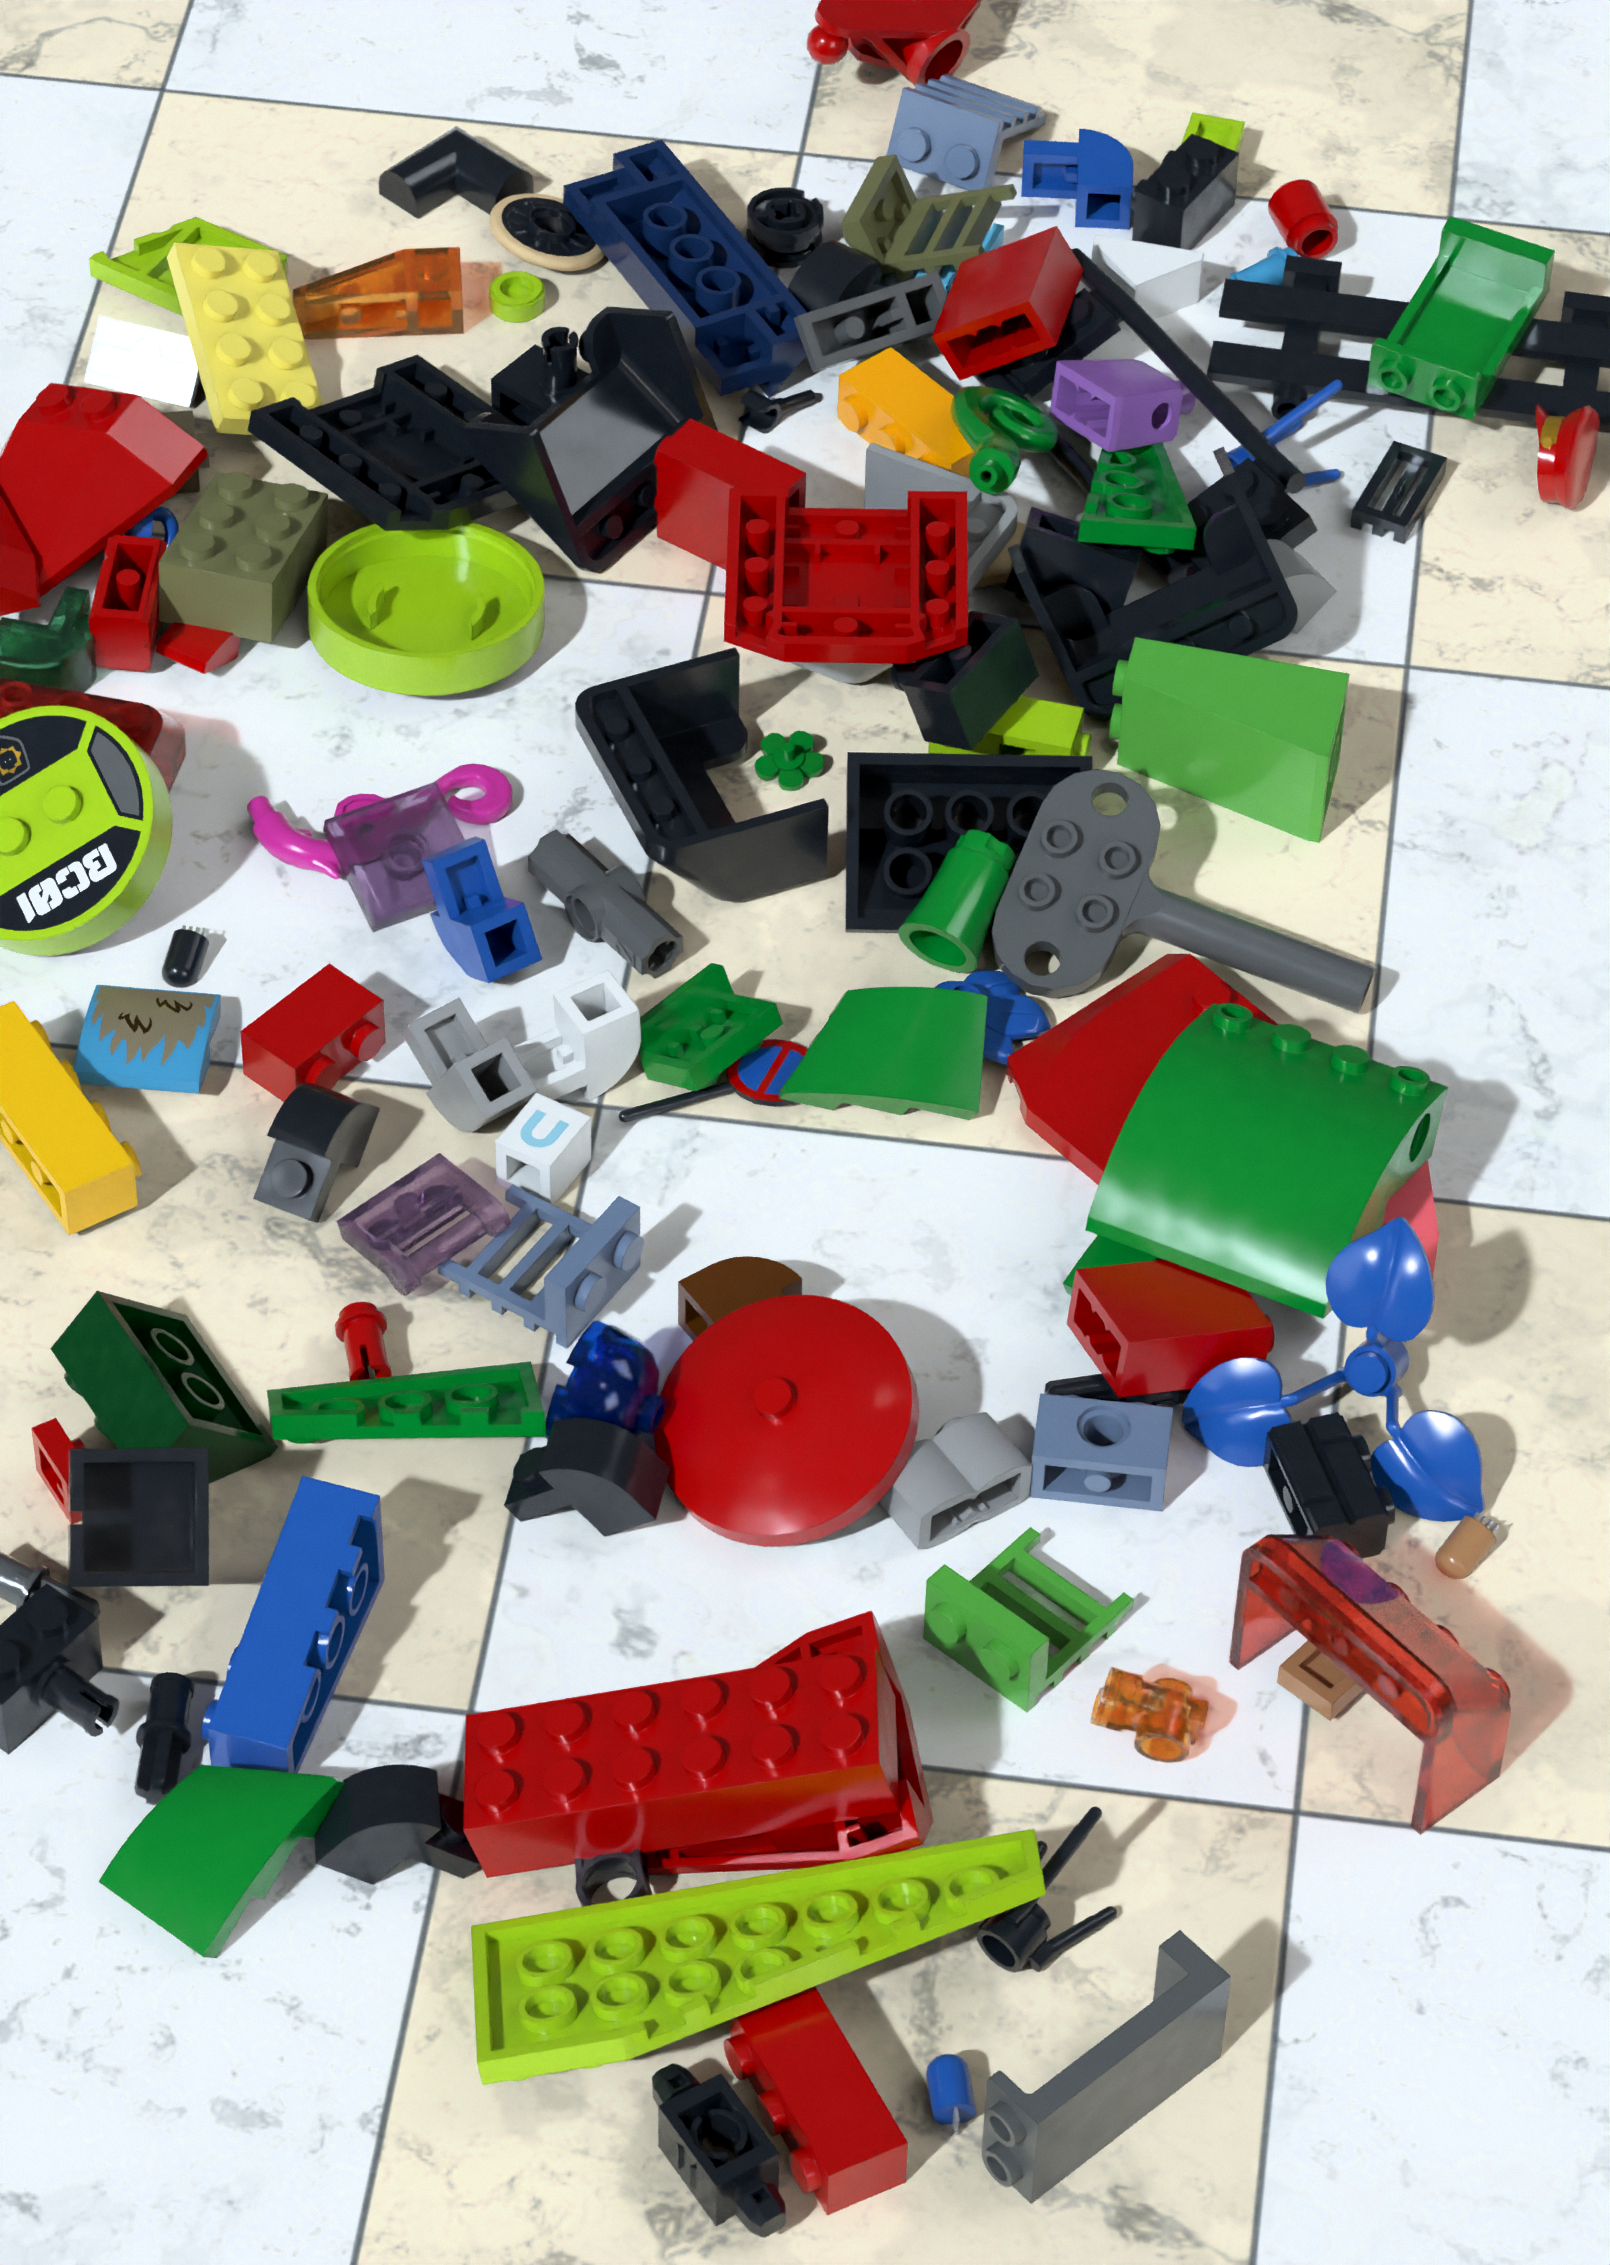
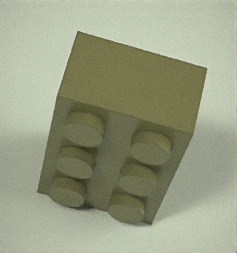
[159,472,328,644]

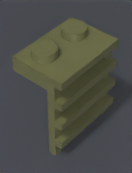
[840,154,1017,282]

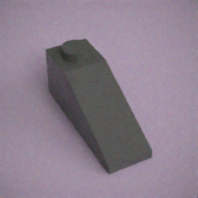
[793,271,947,372]

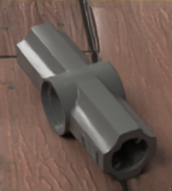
[528,829,683,979]

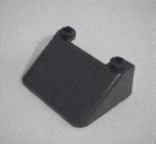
[463,306,718,572]

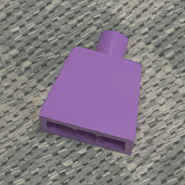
[1049,359,1196,452]

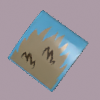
[74,984,221,1094]

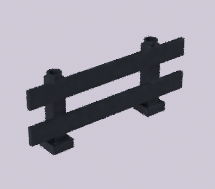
[1207,255,1610,433]

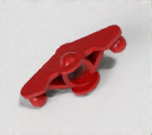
[806,0,982,86]

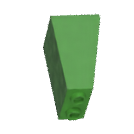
[1109,637,1350,843]

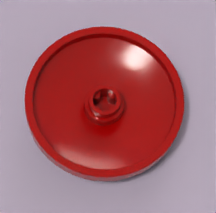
[654,1295,919,1547]

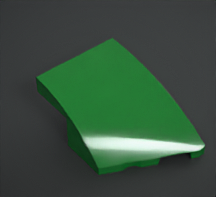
[779,987,988,1120]

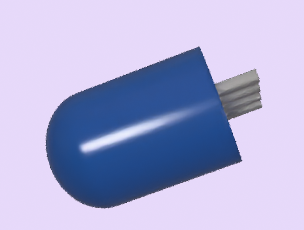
[926,2054,976,2135]

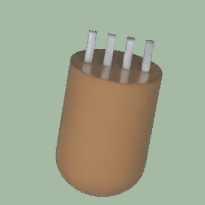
[1435,1512,1500,1579]

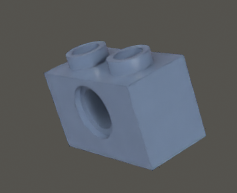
[1029,1393,1173,1512]

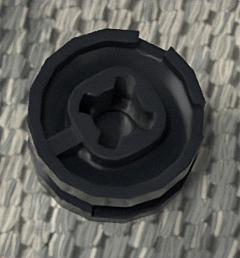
[746,187,824,268]

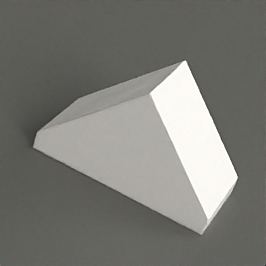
[1091,234,1204,320]

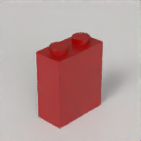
[932,226,1084,381]
[654,418,806,570]
[1066,1259,1275,1398]

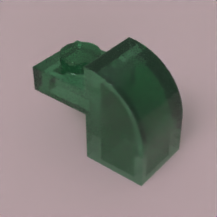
[0,586,97,707]

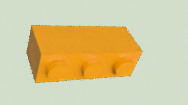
[837,347,975,478]

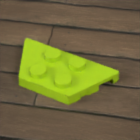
[89,217,288,316]

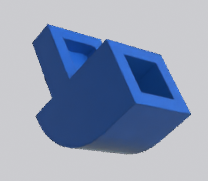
[1021,129,1133,230]
[421,836,542,983]

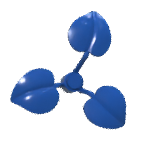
[1182,1217,1485,1522]

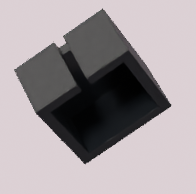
[68,1448,209,1587]

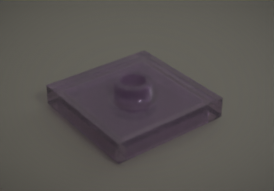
[323,782,465,932]

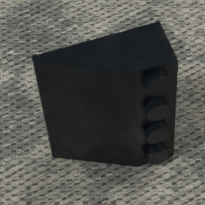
[845,752,1092,935]

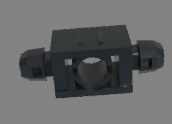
[652,2063,786,2238]

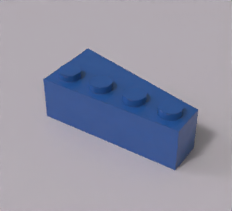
[201,1476,385,1773]

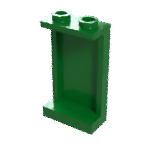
[1367,216,1555,420]

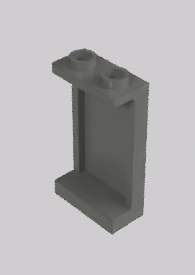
[982,1930,1231,2204]

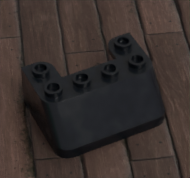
[575,647,829,901]

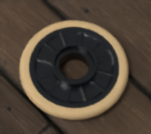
[489,193,605,271]

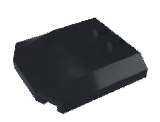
[248,354,519,531]

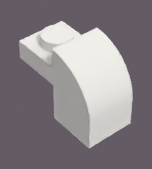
[513,969,641,1103]

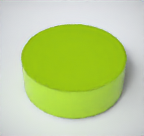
[489,271,545,323]

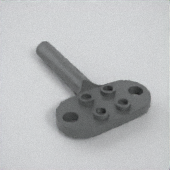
[991,769,1375,1014]

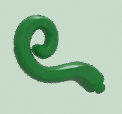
[950,386,1059,494]

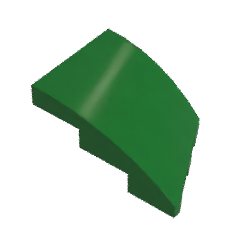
[99,1765,346,1958]

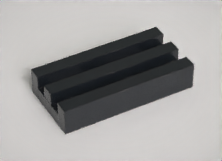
[1350,441,1447,544]

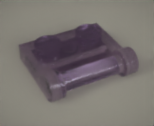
[337,1153,511,1296]

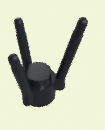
[976,1806,1118,1973]

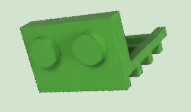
[923,1527,1134,1713]

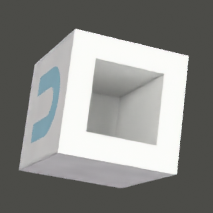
[495,1092,591,1205]

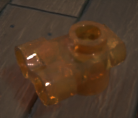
[1090,1667,1209,1763]

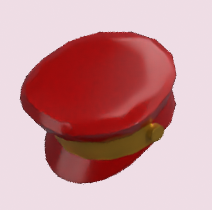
[1535,404,1600,510]

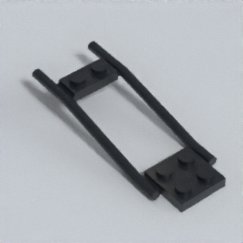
[973,248,1318,584]

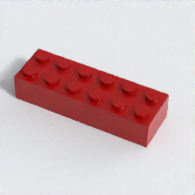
[463,1648,899,1878]

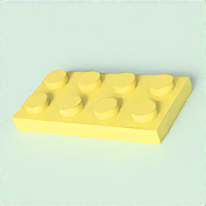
[167,243,323,435]

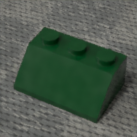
[50,1291,278,1484]

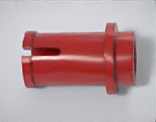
[335,1302,392,1381]

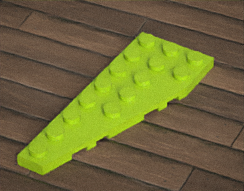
[471,1829,1046,2085]

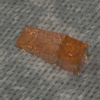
[293,247,464,340]

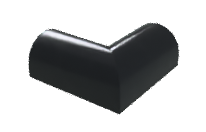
[379,126,534,219]

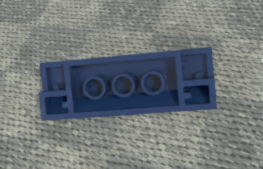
[563,139,808,398]

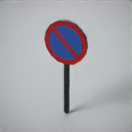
[618,1039,807,1122]

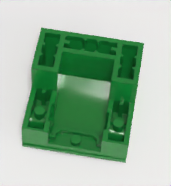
[1085,1003,1448,1319]

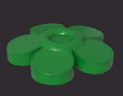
[755,731,824,791]

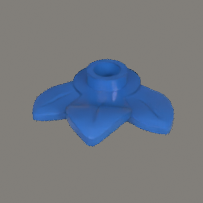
[935,970,1051,1065]

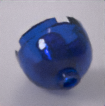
[545,1320,667,1440]

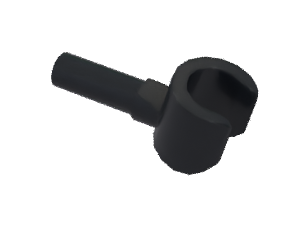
[738,390,816,434]

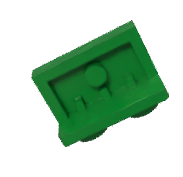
[638,963,783,1091]

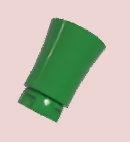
[898,829,1016,973]

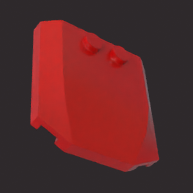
[724,488,968,664]
[1006,954,1279,1185]

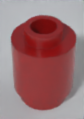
[1268,179,1338,259]

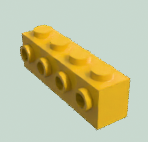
[0,1001,141,1236]

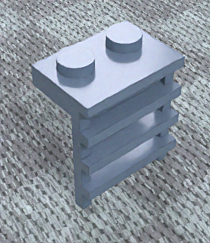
[886,74,1047,191]
[438,1184,644,1349]

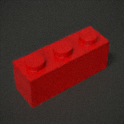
[724,1986,908,2216]

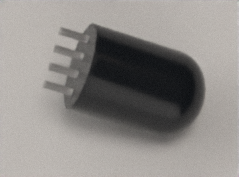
[162,925,209,988]

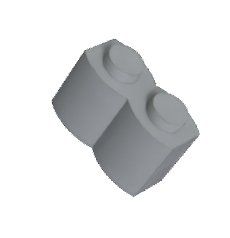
[879,1412,1032,1549]

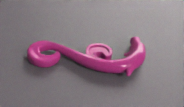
[247,763,513,880]

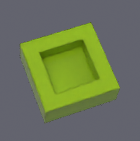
[1181,112,1245,153]

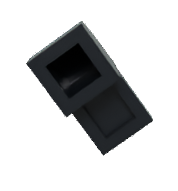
[788,240,891,312]
[253,1082,380,1223]
[504,1417,671,1537]
[314,1764,480,1885]

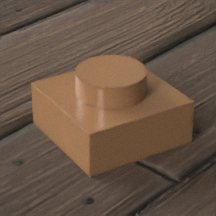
[1277,1627,1376,1721]

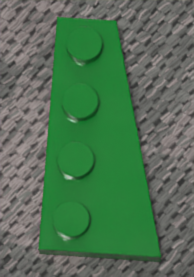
[1077,443,1197,554]
[267,1361,546,1444]

